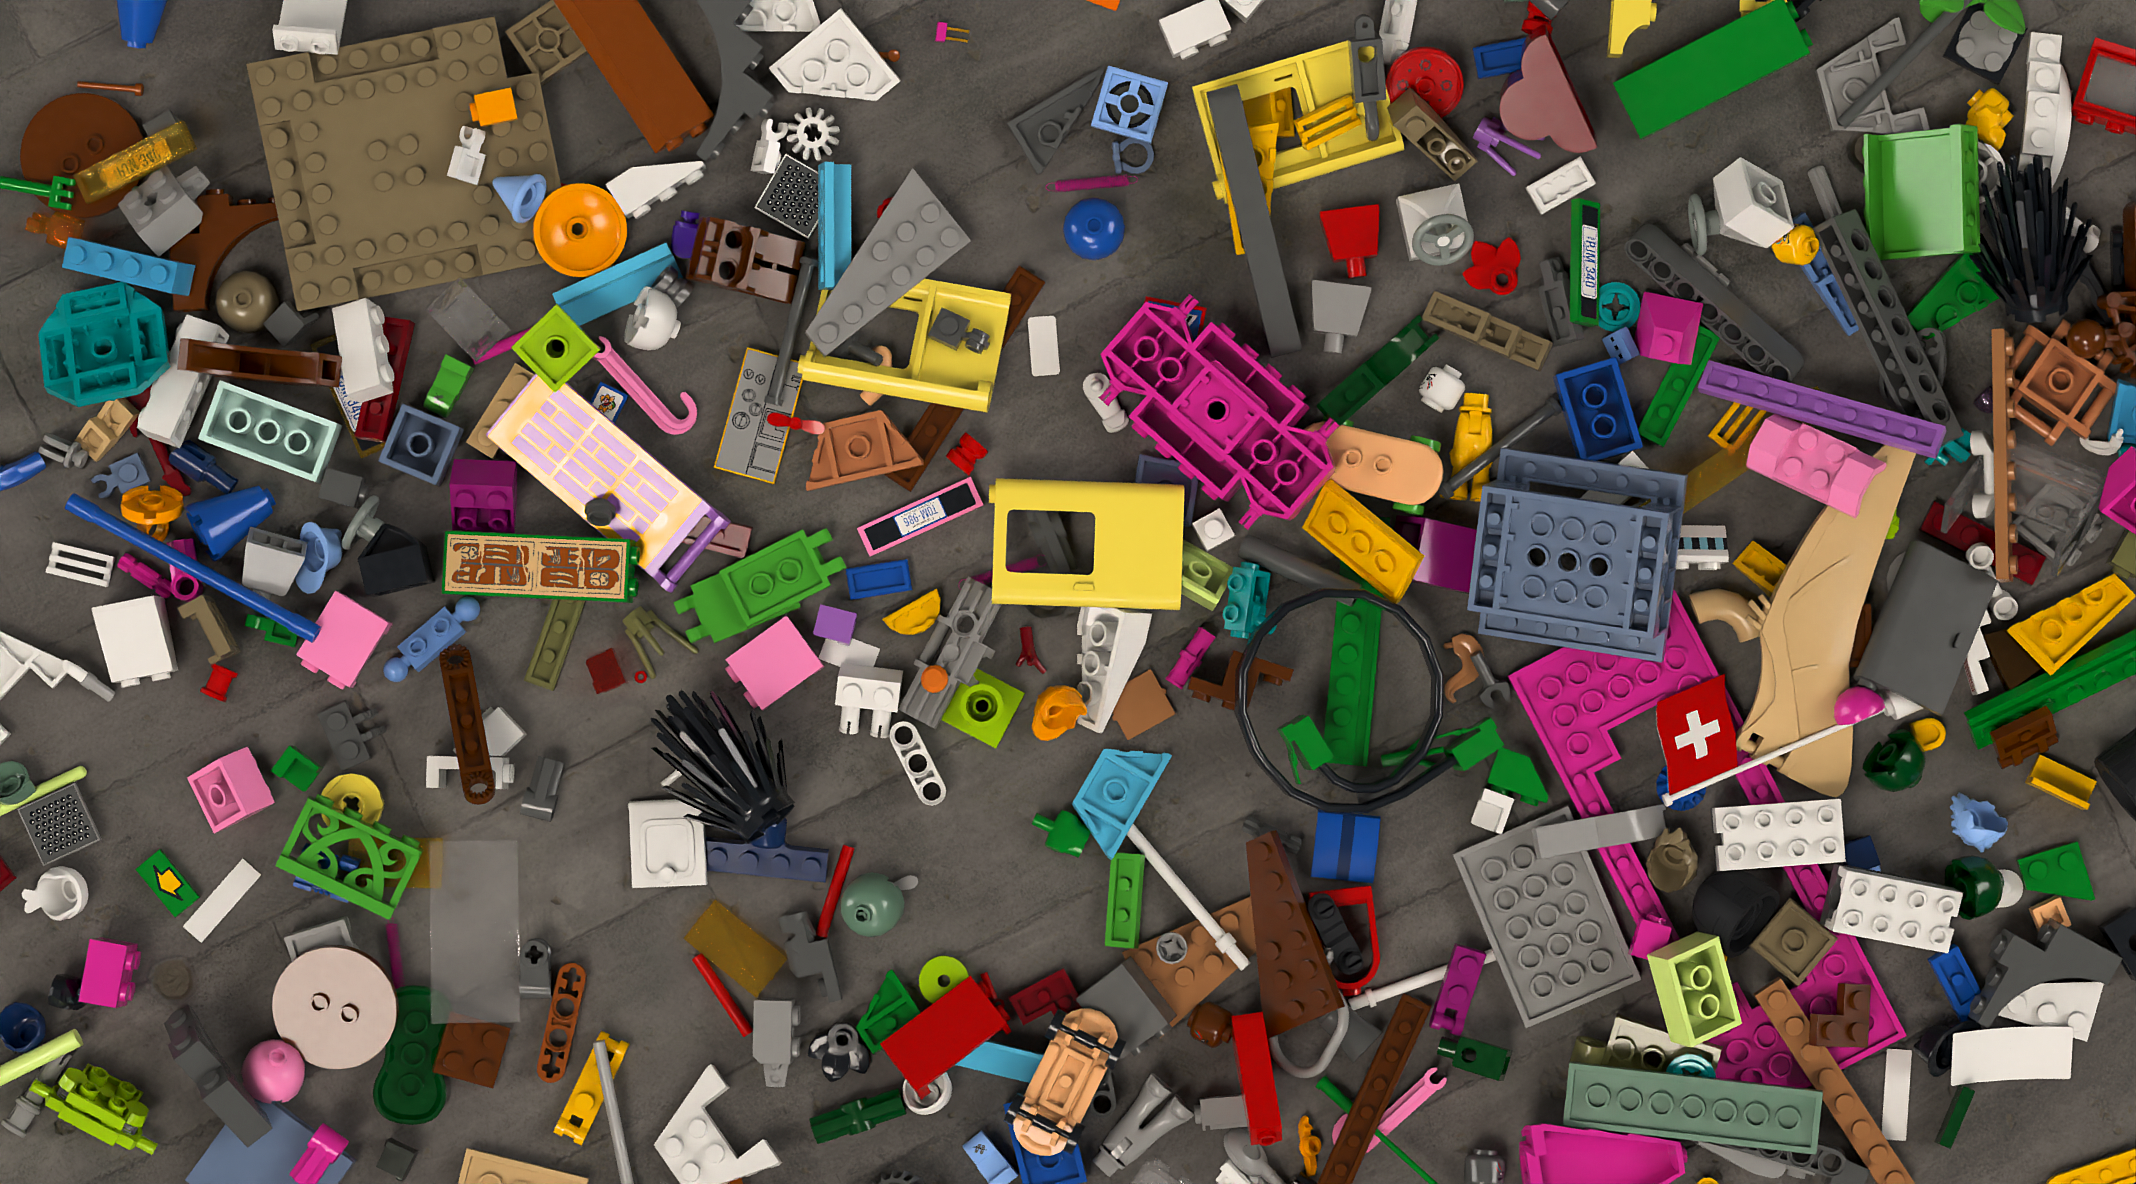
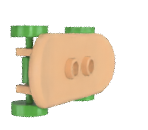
[1303,415,1444,516]

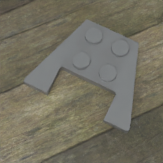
[1815,17,1930,135]

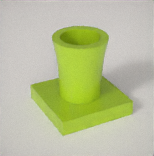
[511,304,601,393]
[941,668,1025,748]

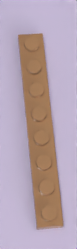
[1992,329,2018,583]
[1753,976,1915,1184]

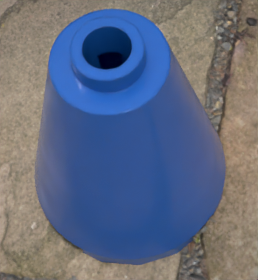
[117,0,167,48]
[184,485,276,562]

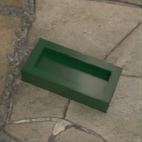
[1934,1085,1975,1149]

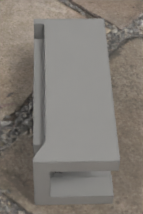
[1194,1094,1247,1131]

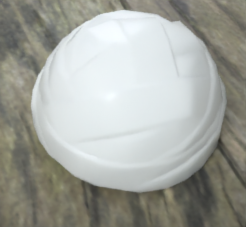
[903,1072,952,1115]

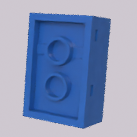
[1003,1102,1088,1184]

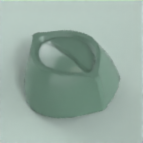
[0,761,36,805]

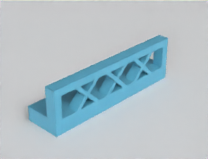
[818,162,851,290]

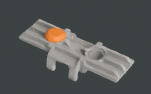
[898,576,1002,729]

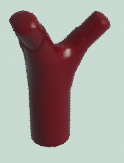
[1015,627,1047,674]

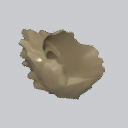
[1646,828,1699,893]

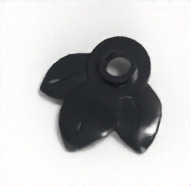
[808,1022,869,1082]

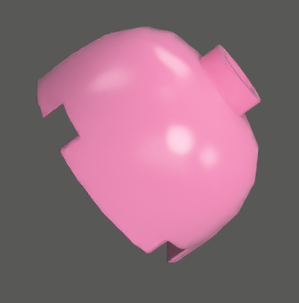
[241,1039,305,1104]

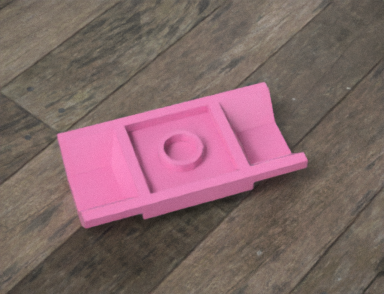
[1746,414,1887,518]

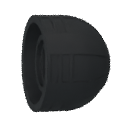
[1692,870,1780,958]

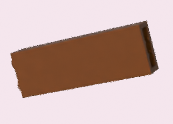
[553,0,714,154]

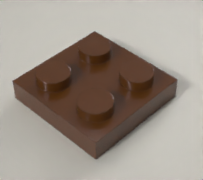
[432,1011,511,1089]

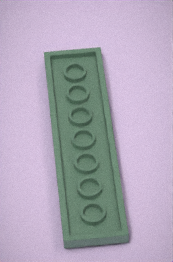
[1563,1061,1823,1155]

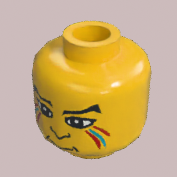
[1772,223,1819,266]

